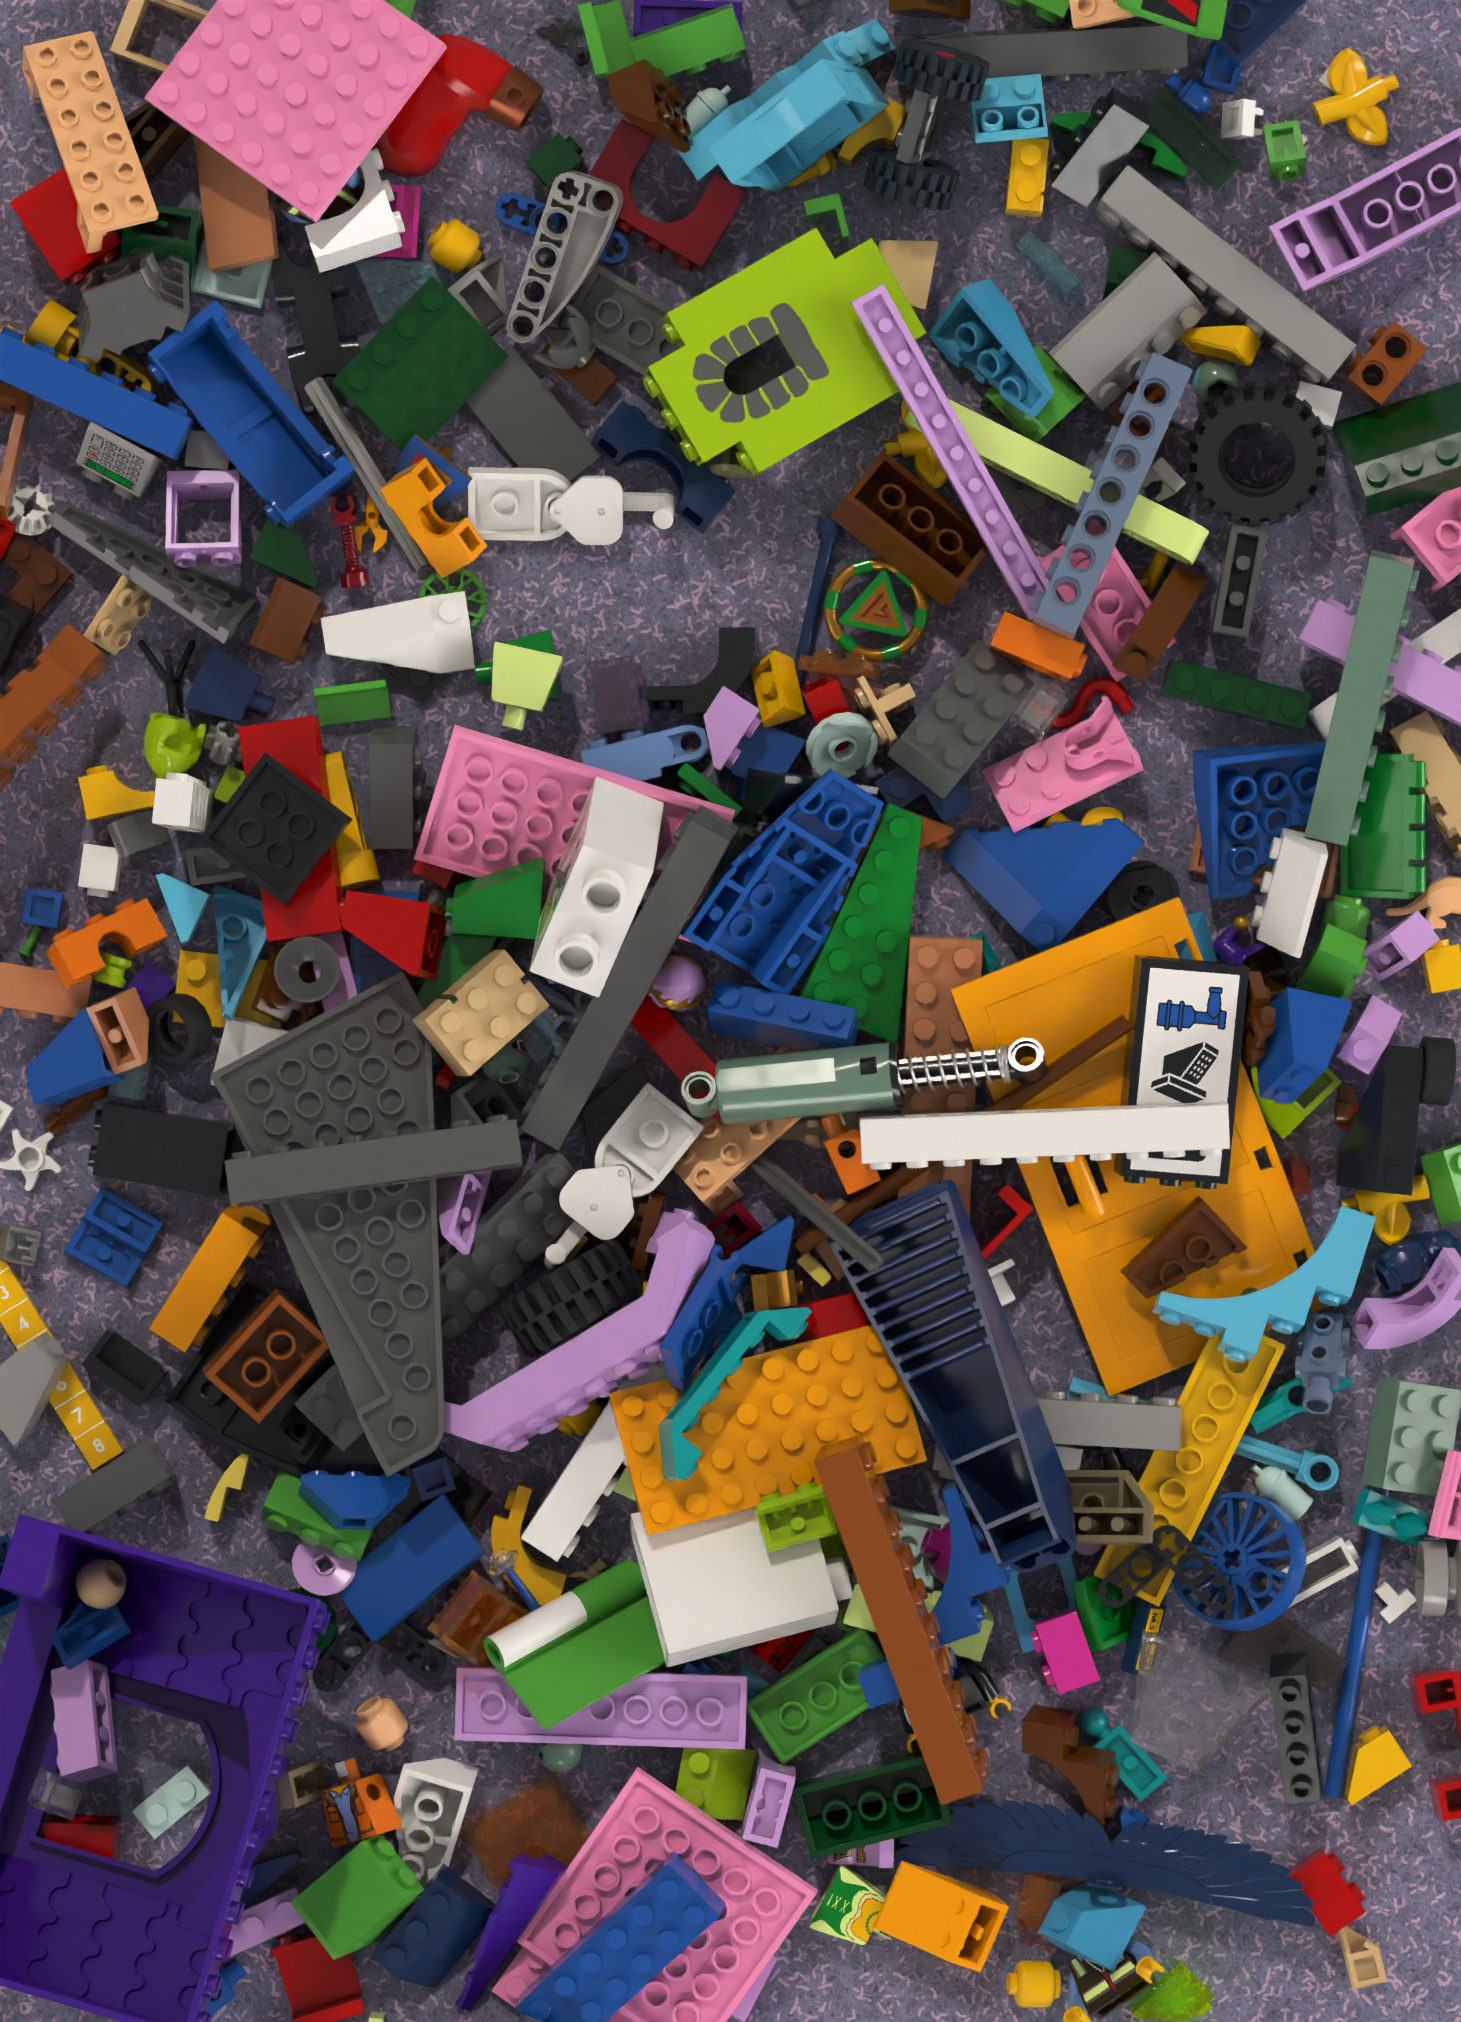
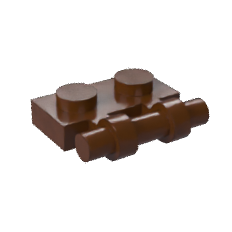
[251,942,320,1028]
[1242,971,1276,1066]

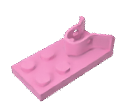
[1389,487,1461,592]
[1036,519,1176,682]
[982,696,1144,833]

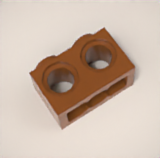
[1345,322,1427,408]

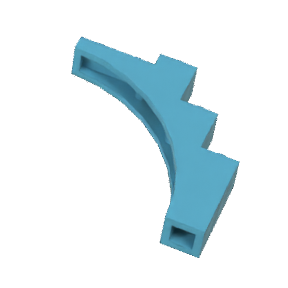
[678,19,896,181]
[1152,1206,1376,1363]

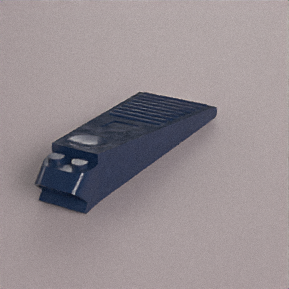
[827,1179,1075,1572]

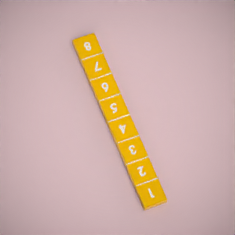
[0,1260,124,1470]

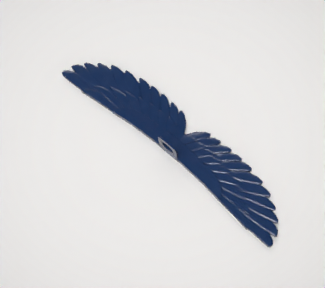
[894,1800,1315,1926]

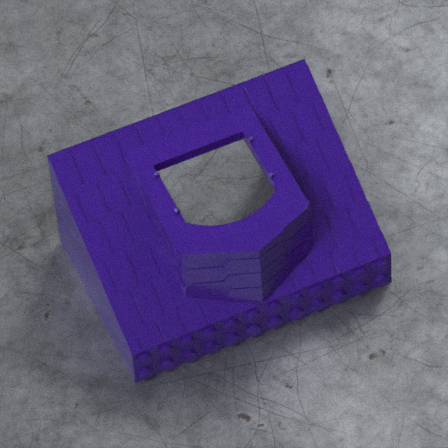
[0,1514,331,2022]

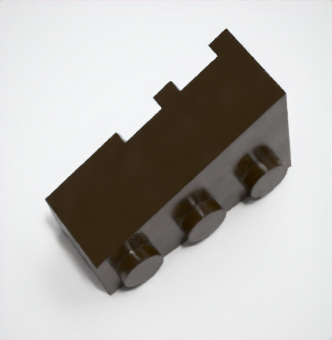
[124,102,191,185]

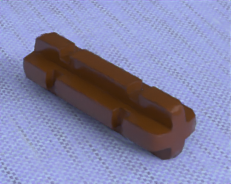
[44,1086,109,1135]

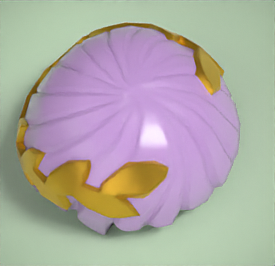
[648,955,706,1012]

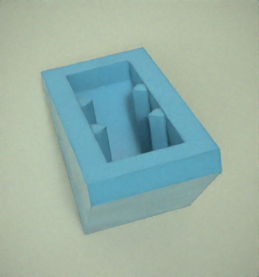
[156,873,212,944]

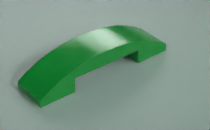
[1049,112,1188,182]

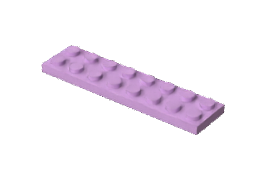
[454,1666,747,1749]

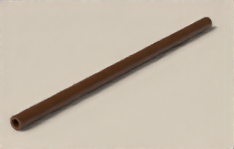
[793,1014,1133,1255]

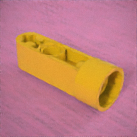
[25,300,159,395]
[324,750,380,891]

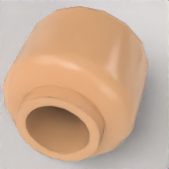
[354,1696,408,1751]

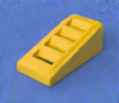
[1180,325,1261,366]

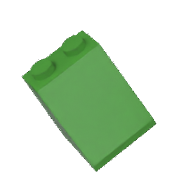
[291,1834,425,1960]

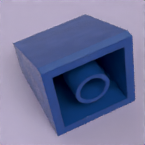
[1257,987,1352,1104]

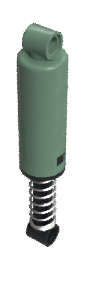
[681,1037,1047,1125]

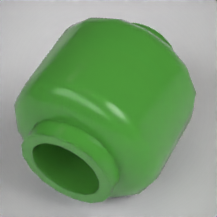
[1320,895,1370,940]

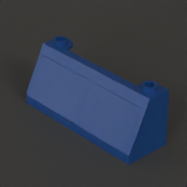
[147,300,355,529]

